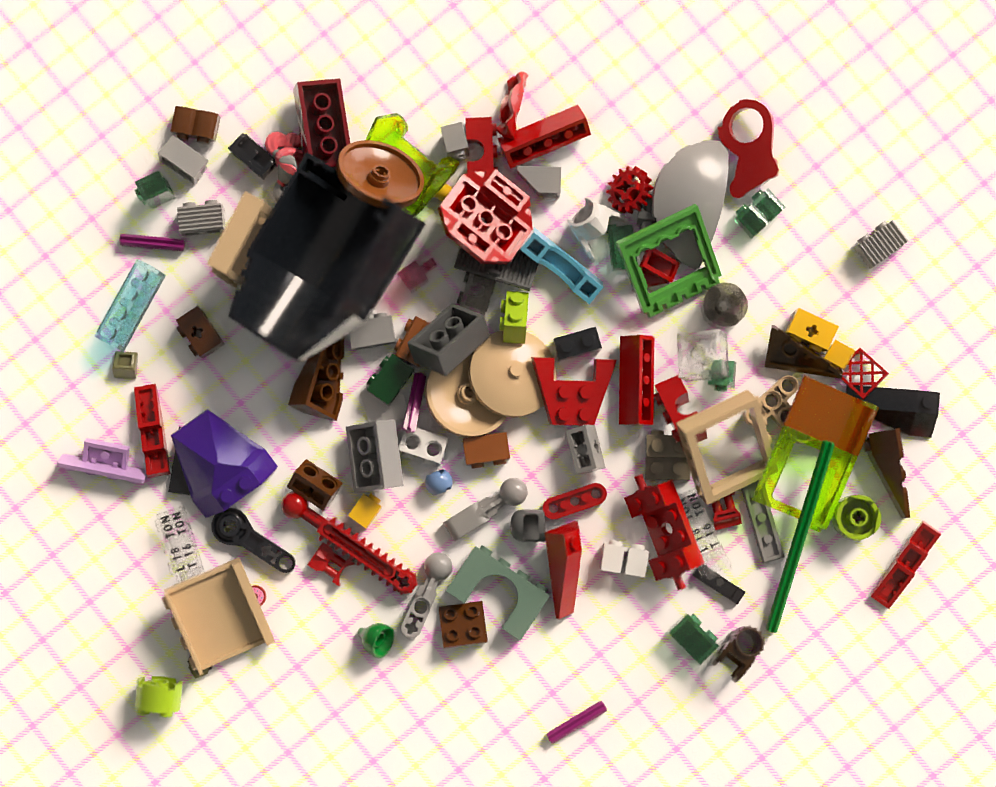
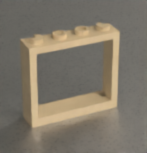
[206,191,272,288]
[676,389,778,505]

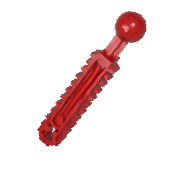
[281,491,418,595]

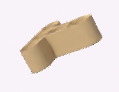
[743,375,812,444]

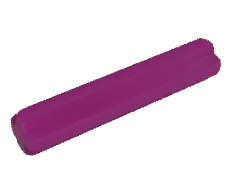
[119,234,185,252]
[403,372,427,433]
[546,701,607,744]

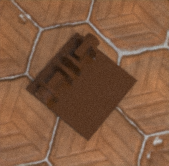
[439,601,488,649]

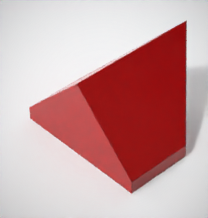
[633,248,680,291]

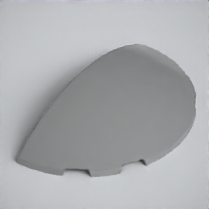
[651,140,729,270]

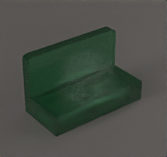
[607,224,638,271]

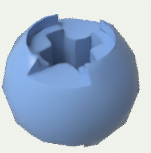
[425,469,453,495]

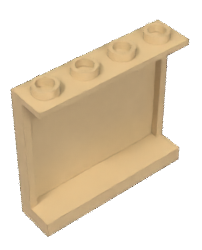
[162,557,275,675]

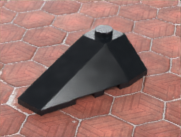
[846,385,940,438]

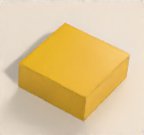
[824,340,855,371]

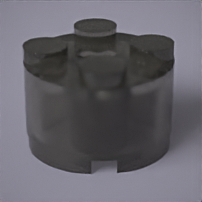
[701,282,748,329]

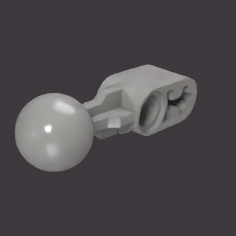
[443,478,528,542]
[401,552,453,639]

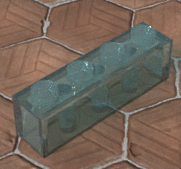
[94,259,166,352]

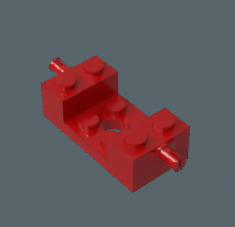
[624,474,705,591]

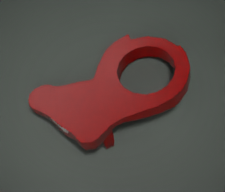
[717,99,780,198]

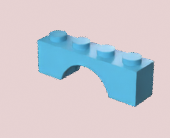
[520,227,604,304]

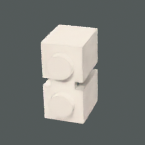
[600,540,649,578]

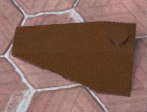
[288,336,345,421]
[862,428,910,518]

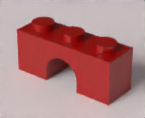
[465,117,498,173]
[654,374,708,448]

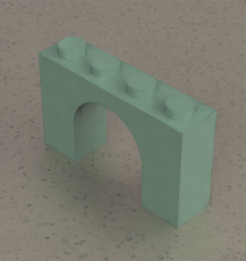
[446,545,550,641]

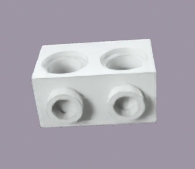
[399,428,449,467]

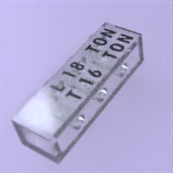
[679,488,733,581]
[154,506,205,585]

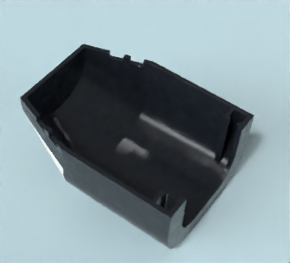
[228,152,426,363]

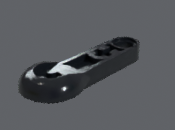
[211,507,296,573]

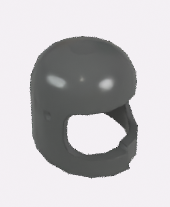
[510,509,546,542]

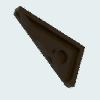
[764,325,843,379]

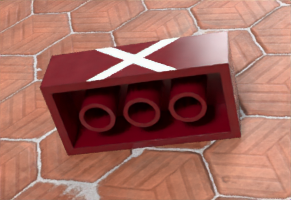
[293,78,350,170]

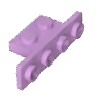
[57,438,148,484]

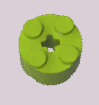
[832,495,881,540]
[135,676,183,717]

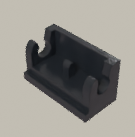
[228,133,277,181]

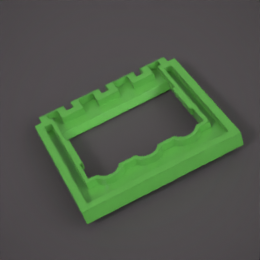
[616,204,722,318]

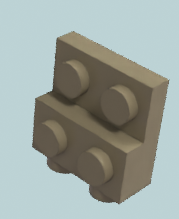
[645,430,690,480]

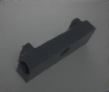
[692,564,746,605]

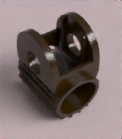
[710,625,766,683]

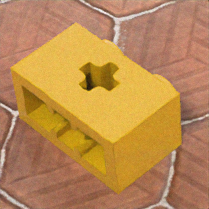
[785,308,839,353]

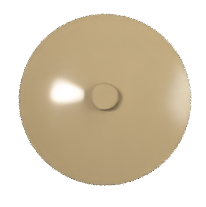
[468,330,557,418]
[425,351,507,437]

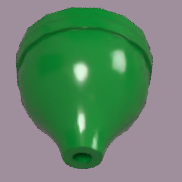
[357,623,395,658]

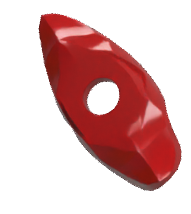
[496,71,529,139]

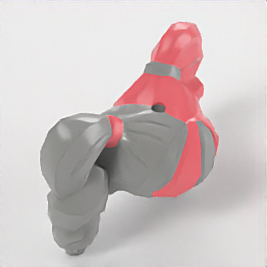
[265,132,303,202]

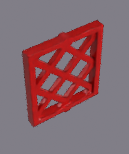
[839,347,889,400]

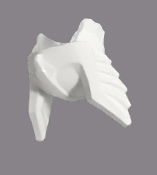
[567,197,628,263]

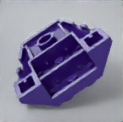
[171,409,278,518]

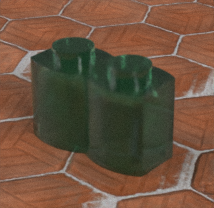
[734,188,786,239]

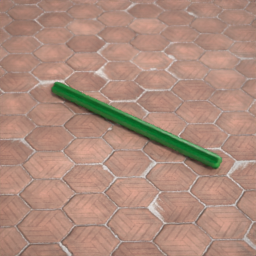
[766,440,835,633]

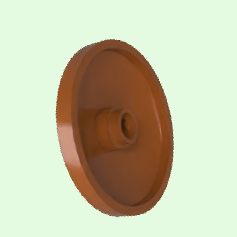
[336,140,424,209]

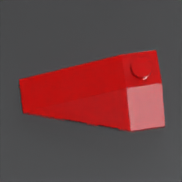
[544,521,582,619]

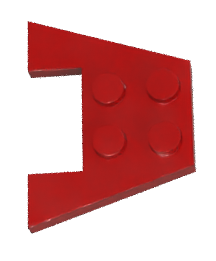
[531,357,617,425]

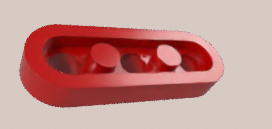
[542,483,607,519]

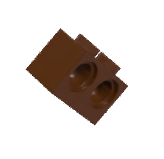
[287,459,343,511]

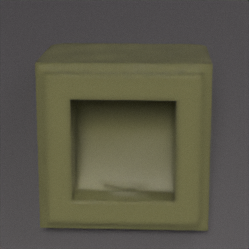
[112,351,138,379]

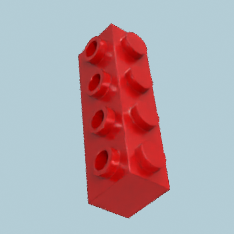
[497,104,592,169]
[619,335,655,426]

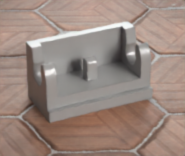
[158,135,209,185]

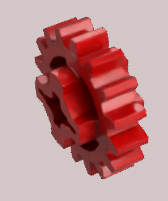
[606,166,654,214]

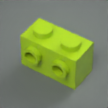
[499,291,529,344]

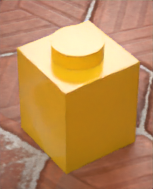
[348,493,383,529]

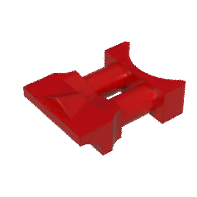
[711,492,742,531]
[307,542,355,586]

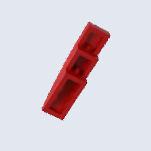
[134,383,171,478]
[870,520,941,609]

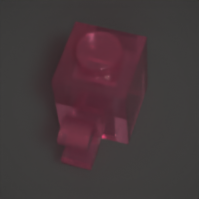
[397,257,437,294]

